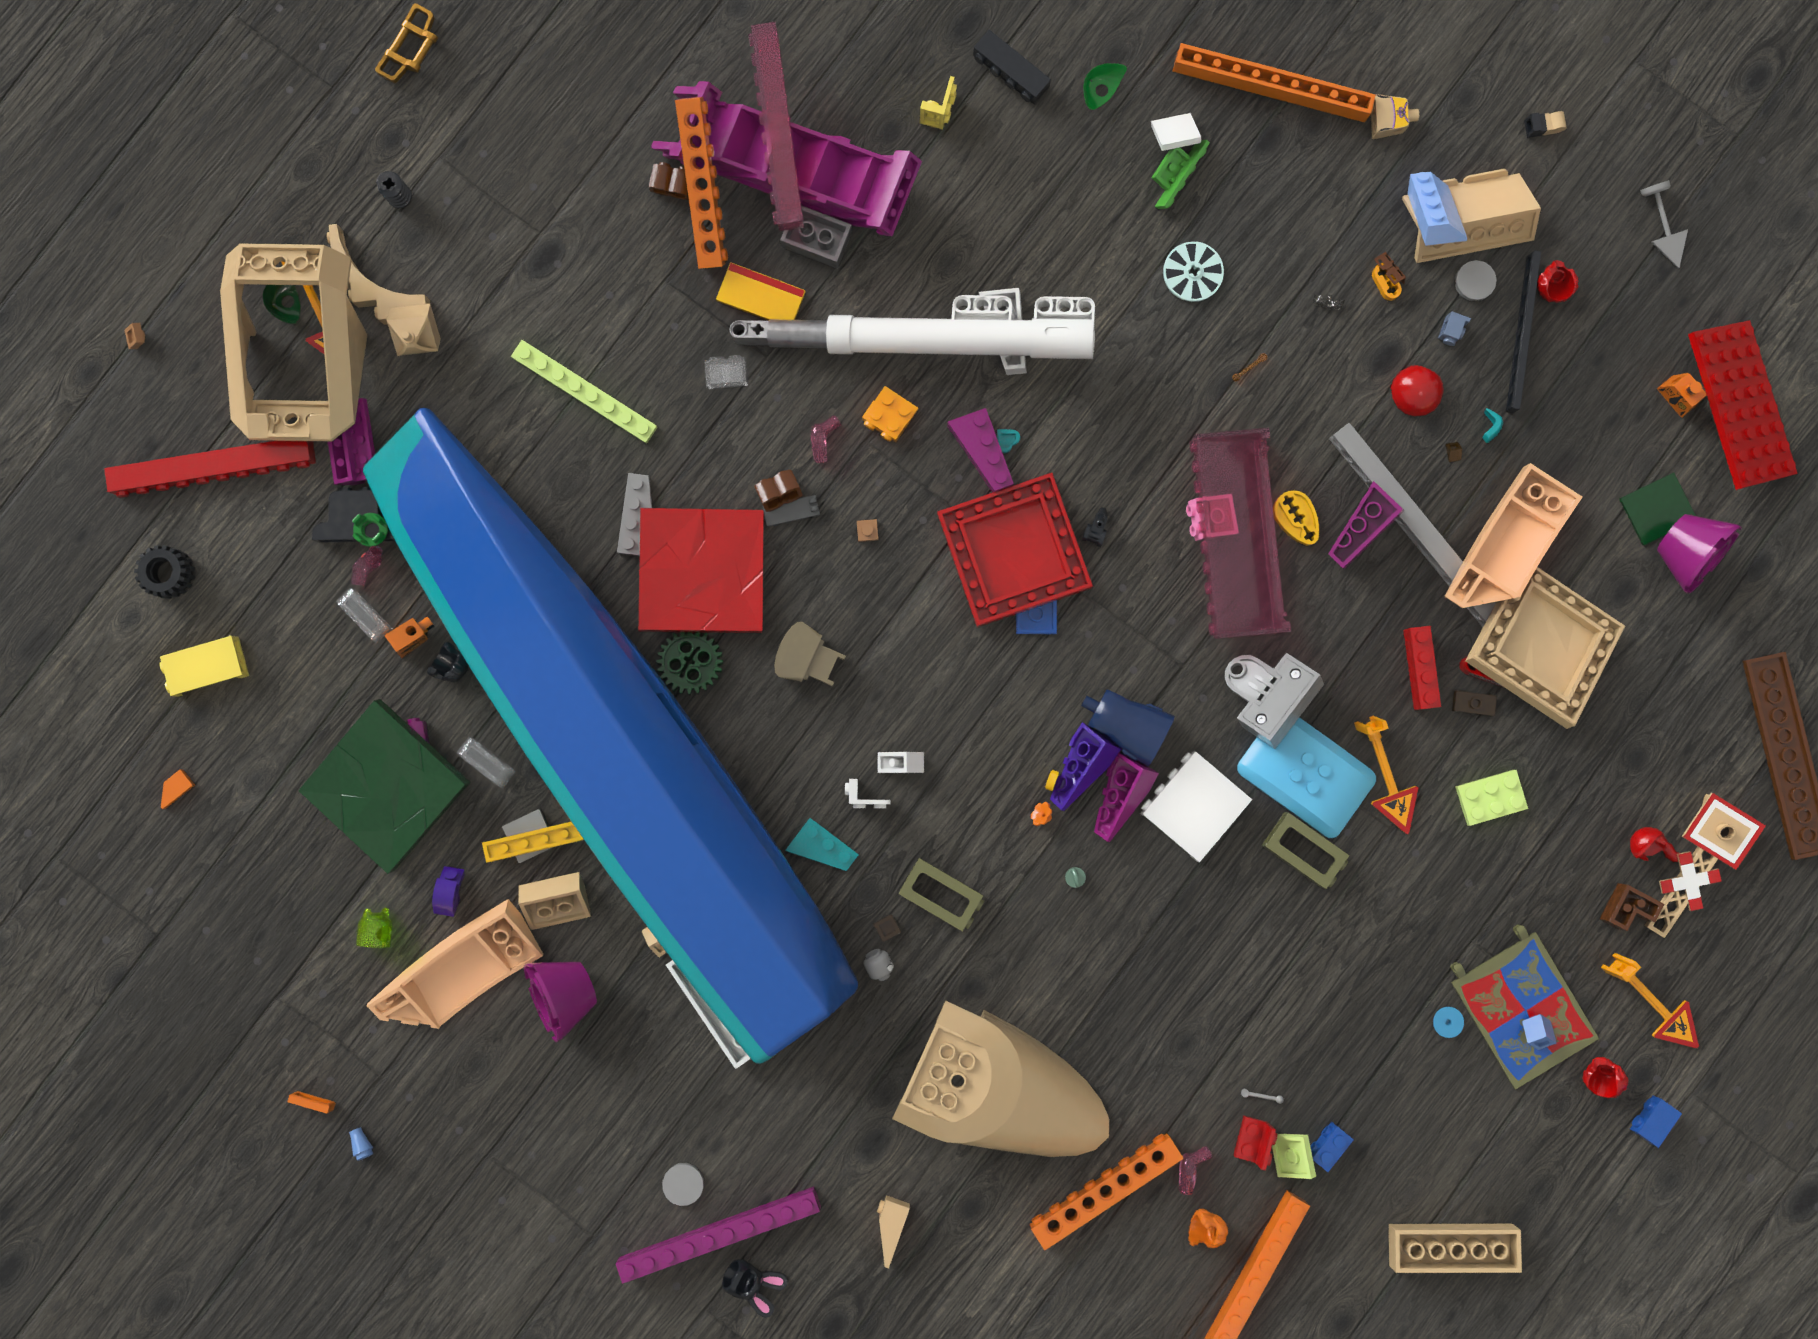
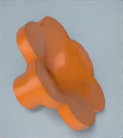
[1031,802,1052,826]

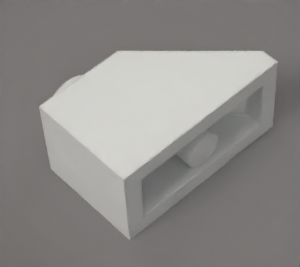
[878,752,924,773]

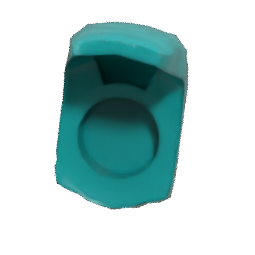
[1482,408,1503,443]

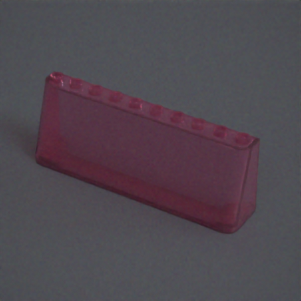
[1190,428,1291,639]

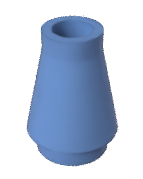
[349,1127,373,1161]

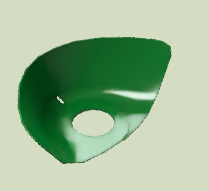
[1083,63,1127,110]

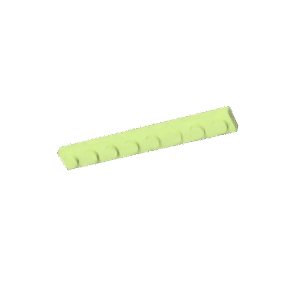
[511,340,658,444]

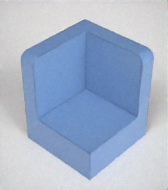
[1522,1014,1557,1050]

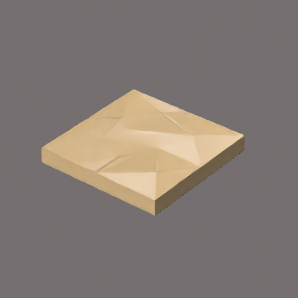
[1465,567,1625,729]

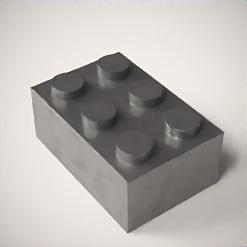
[780,203,852,269]

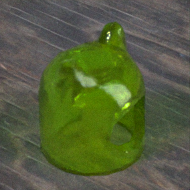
[356,908,393,948]

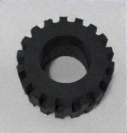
[134,545,195,599]

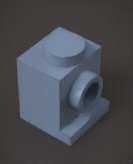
[1438,311,1471,346]

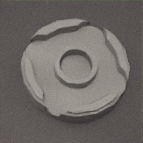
[1455,260,1497,301]
[662,1163,704,1206]

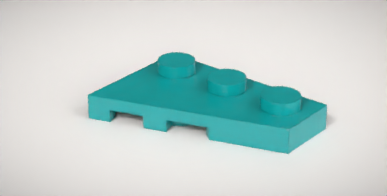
[785,818,859,871]

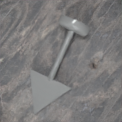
[1640,180,1688,268]

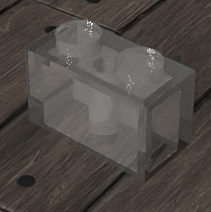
[704,355,748,389]

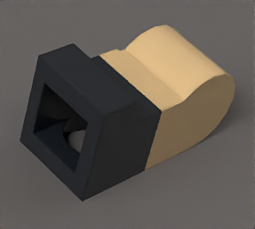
[1524,111,1567,138]

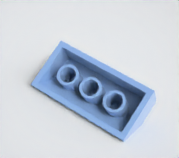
[1408,172,1467,246]

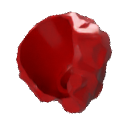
[1536,260,1579,303]
[1583,1057,1629,1098]

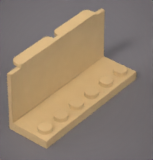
[1402,169,1541,263]

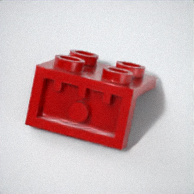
[1233,1116,1277,1171]

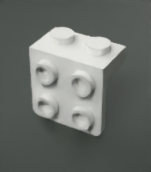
[845,779,891,808]

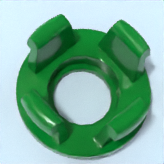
[352,513,388,547]

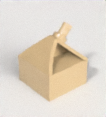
[386,304,441,356]

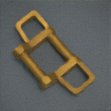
[375,3,438,83]

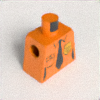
[1657,373,1707,418]
[384,616,435,658]

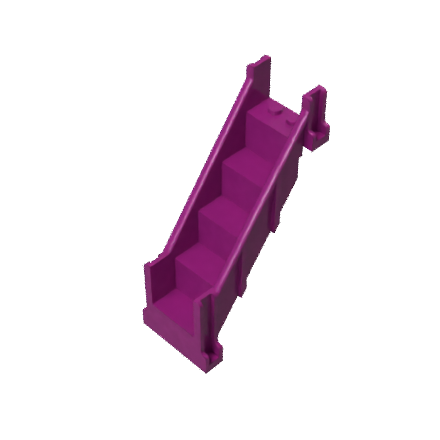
[652,81,922,236]

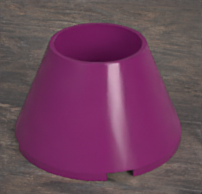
[1657,514,1742,594]
[524,962,597,1042]

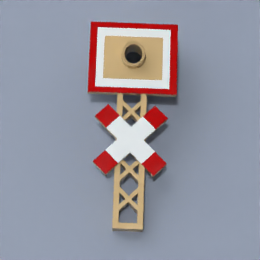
[1644,793,1766,938]

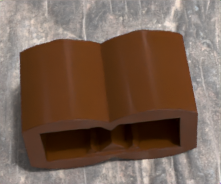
[648,162,689,200]
[754,470,803,512]

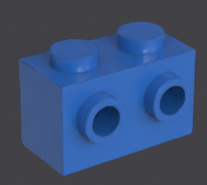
[1630,1096,1682,1148]
[1310,1122,1354,1172]

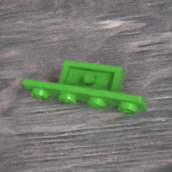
[1151,140,1210,209]

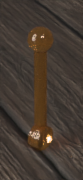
[1232,353,1267,381]

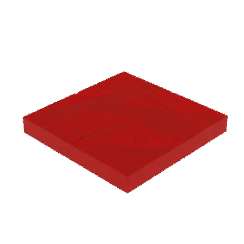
[937,473,1093,628]
[638,508,764,633]

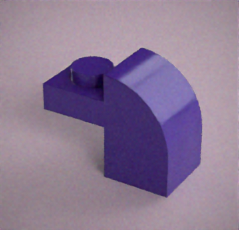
[432,866,465,917]

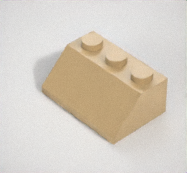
[519,872,591,930]

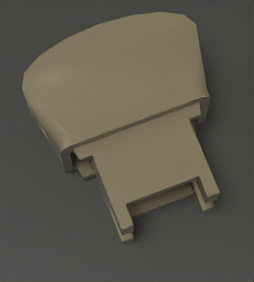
[774,622,846,686]

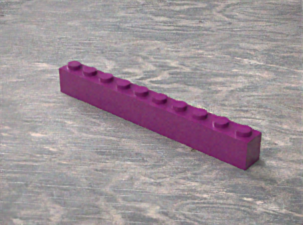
[616,1187,821,1284]

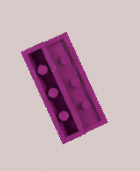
[328,398,375,485]

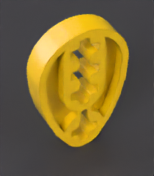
[1273,490,1319,546]

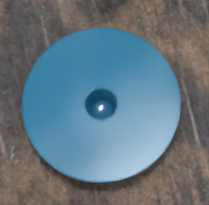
[1433,1007,1464,1038]

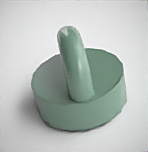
[1065,867,1086,888]

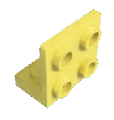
[920,76,957,130]

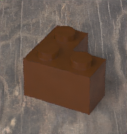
[1600,883,1665,931]

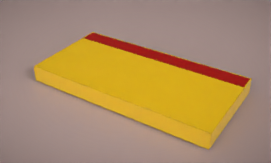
[716,262,806,321]

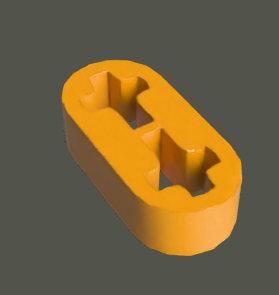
[1372,263,1402,301]

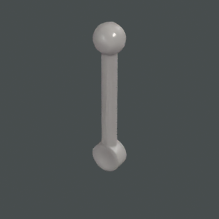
[1241,1089,1284,1104]

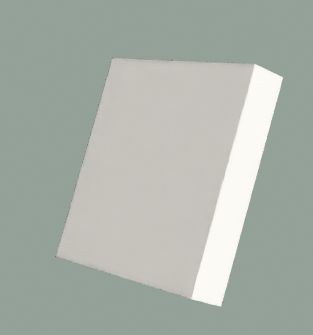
[1151,113,1201,151]

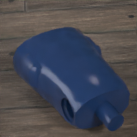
[1081,689,1175,767]

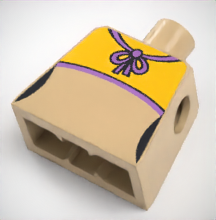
[1371,95,1419,139]

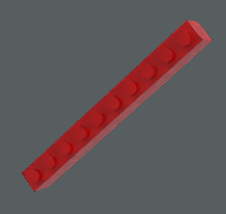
[104,441,316,497]

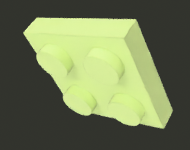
[1272,1134,1316,1179]

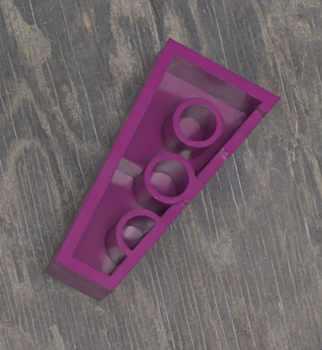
[947,408,1014,493]

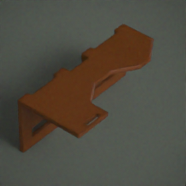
[1374,252,1406,285]

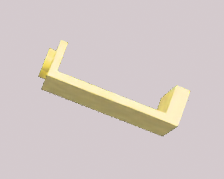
[160,636,249,697]

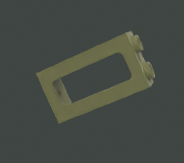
[1261,812,1349,889]
[898,858,984,932]

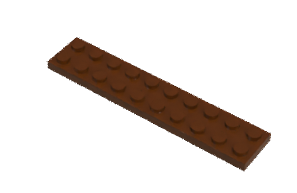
[1742,652,1818,860]

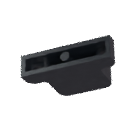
[312,487,395,543]

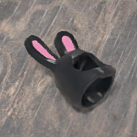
[722,1259,788,1318]

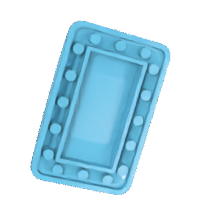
[1237,718,1376,838]

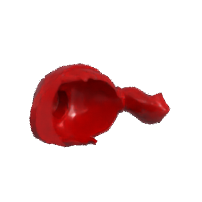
[1630,827,1679,862]

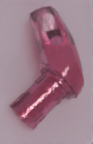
[811,415,841,463]
[351,546,382,586]
[1179,1146,1212,1195]

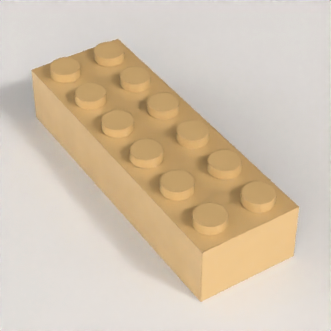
[1389,1224,1522,1273]

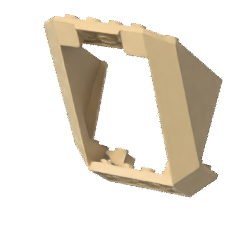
[220,244,367,441]

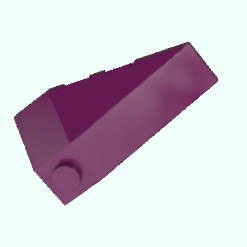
[1094,752,1159,842]

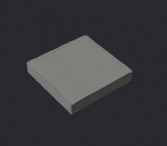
[502,809,553,863]

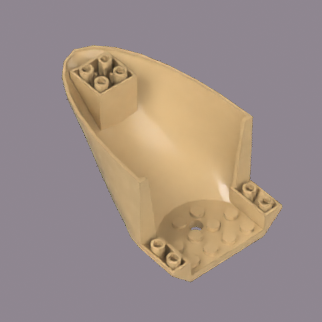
[892,1001,1109,1157]

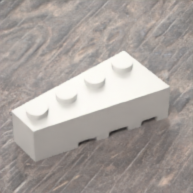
[979,288,1027,375]

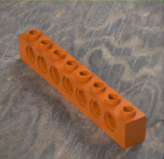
[675,97,728,269]
[1030,1133,1184,1251]

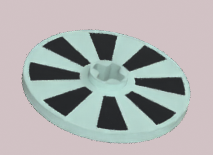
[1163,242,1224,302]

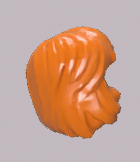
[1188,1209,1228,1248]

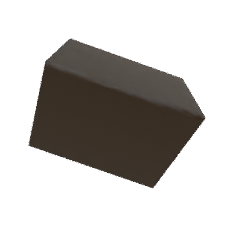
[1446,442,1462,462]

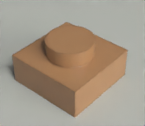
[124,323,145,349]
[857,519,878,542]

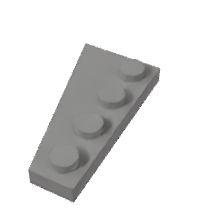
[617,473,652,556]

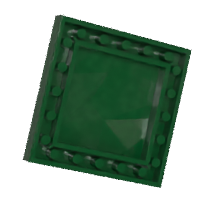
[298,699,470,874]

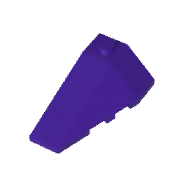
[1050,722,1121,811]

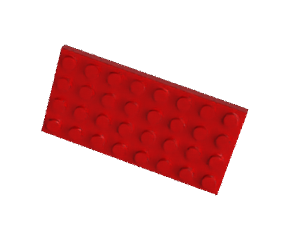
[1688,320,1798,490]

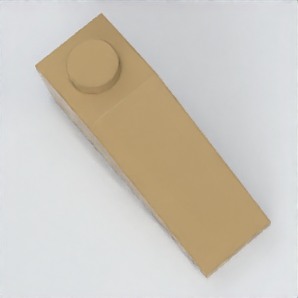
[877,1195,910,1268]

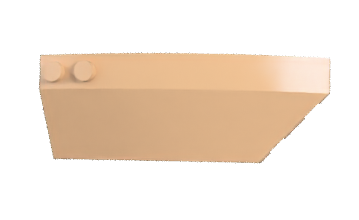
[1445,463,1582,608]
[367,899,543,1029]

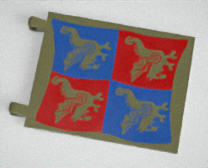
[1450,924,1599,1090]

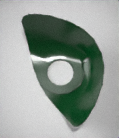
[263,285,300,324]

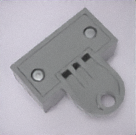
[1225,653,1324,749]

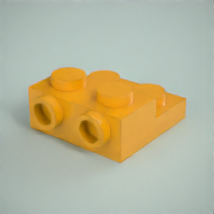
[862,386,918,442]

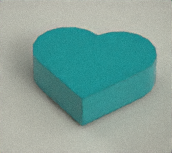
[997,429,1020,454]

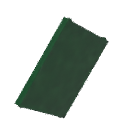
[1619,473,1696,545]

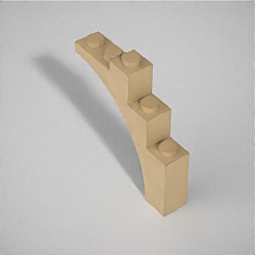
[327,224,430,325]

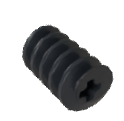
[376,171,412,208]

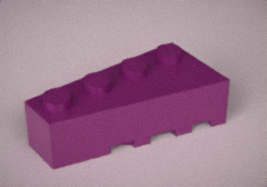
[1328,481,1404,569]

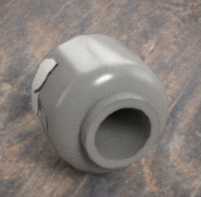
[864,949,894,981]

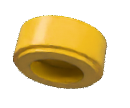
[1045,770,1059,791]

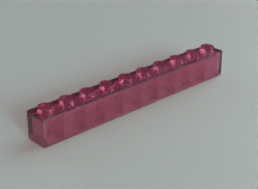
[748,22,804,231]

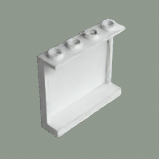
[1140,751,1252,862]

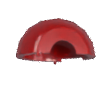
[1391,365,1444,416]

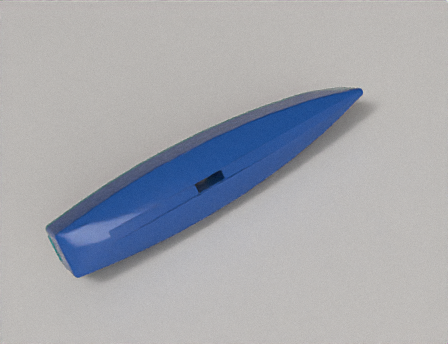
[363,408,858,1064]

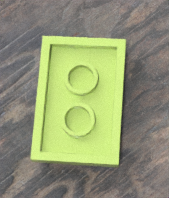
[1455,770,1528,826]

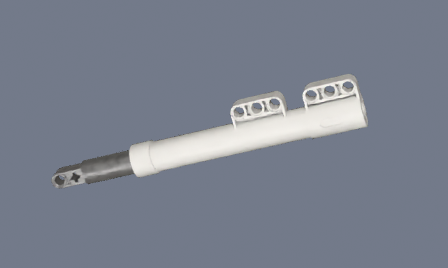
[729,295,1095,359]

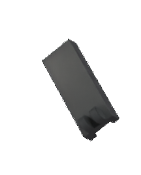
[763,495,820,527]

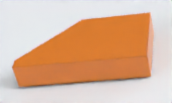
[161,769,195,809]

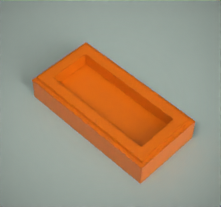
[287,1091,336,1114]

